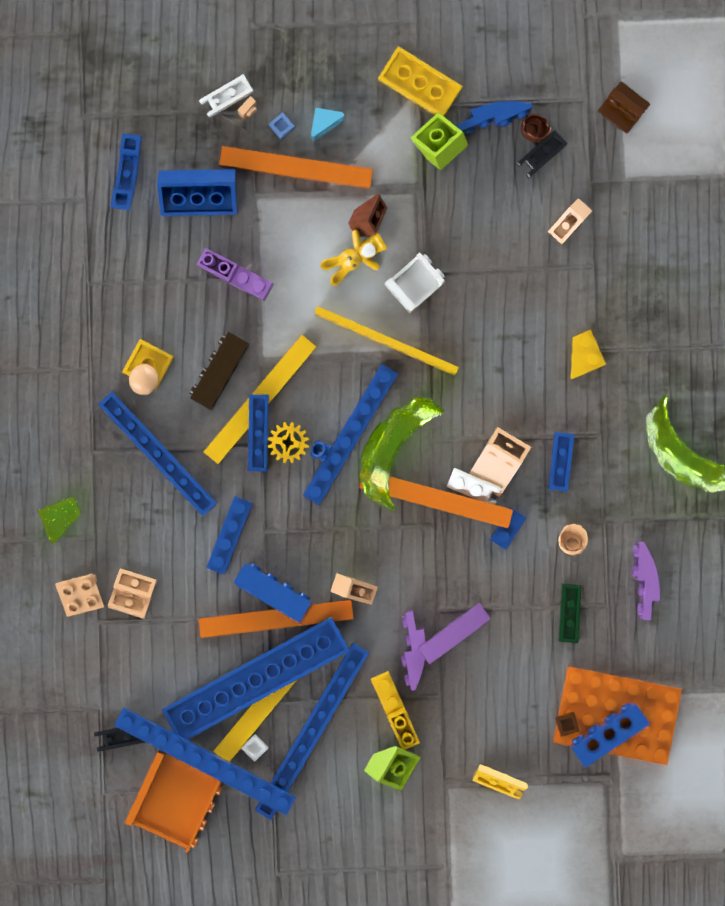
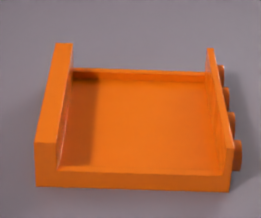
[125,749,223,853]

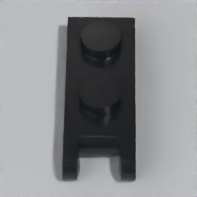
[516,130,568,178]
[94,727,146,752]

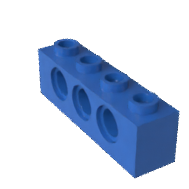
[570,702,650,768]

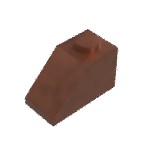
[348,194,387,237]

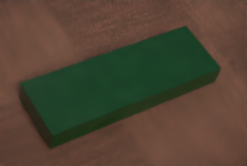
[558,584,582,643]

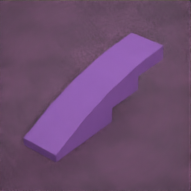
[418,603,490,664]

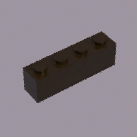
[189,332,250,411]

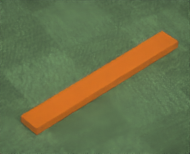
[219,146,373,189]
[359,469,513,528]
[198,600,354,638]

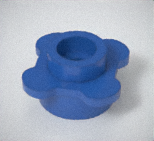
[310,440,331,462]

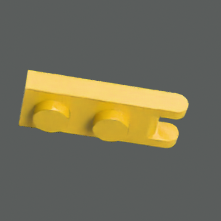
[472,764,528,799]

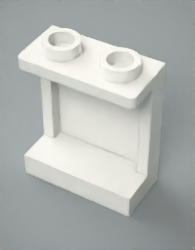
[385,252,445,313]

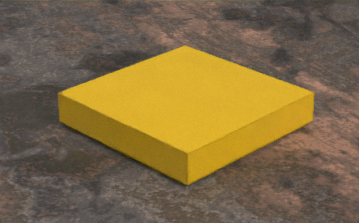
[122,339,174,391]

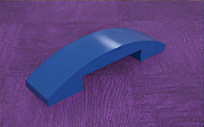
[110,133,142,211]

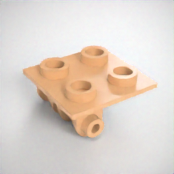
[55,574,104,617]

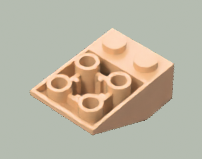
[469,427,531,497]

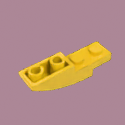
[371,671,420,750]

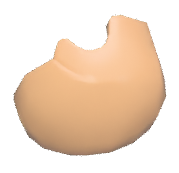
[129,364,159,395]
[558,524,588,555]

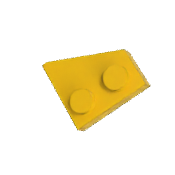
[570,330,606,380]

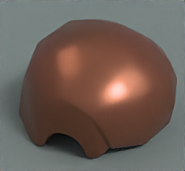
[521,114,551,143]

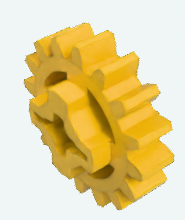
[268,422,309,463]

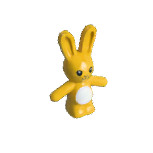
[320,230,387,286]

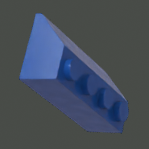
[157,169,237,216]

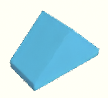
[311,108,345,141]

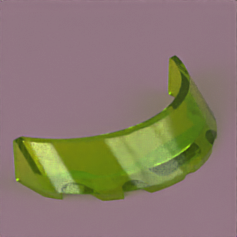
[645,395,725,493]
[359,397,445,512]

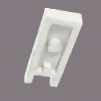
[199,74,253,118]
[447,468,502,505]

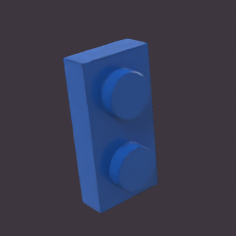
[490,507,527,550]

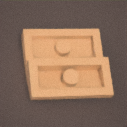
[108,568,157,619]

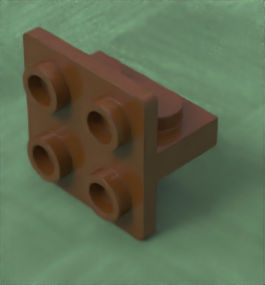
[598,81,650,134]

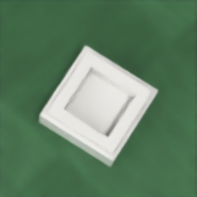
[241,734,269,762]

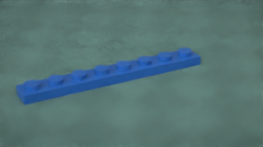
[303,364,398,505]
[98,392,218,516]

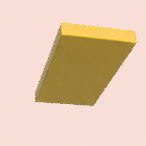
[378,46,463,116]

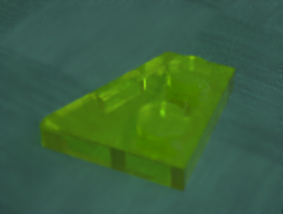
[37,496,81,545]

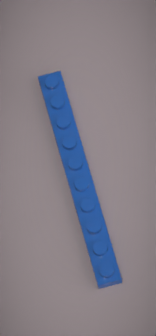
[254,643,369,820]
[114,707,296,816]

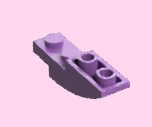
[196,248,274,301]
[632,541,660,620]
[401,610,425,691]

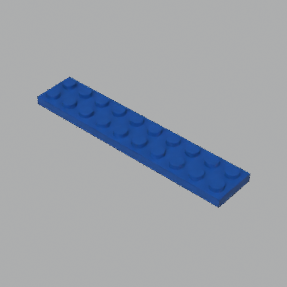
[162,617,350,740]

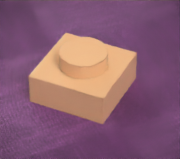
[238,96,257,120]

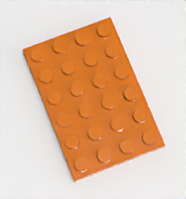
[553,666,682,765]

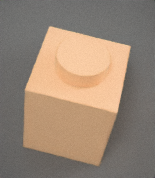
[548,198,592,244]
[331,573,378,605]

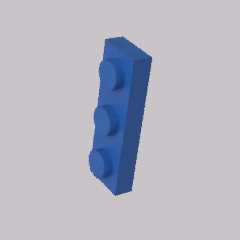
[548,432,574,492]

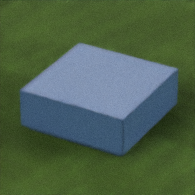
[268,112,295,140]

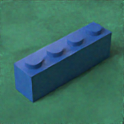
[233,563,312,624]

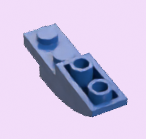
[456,101,532,136]

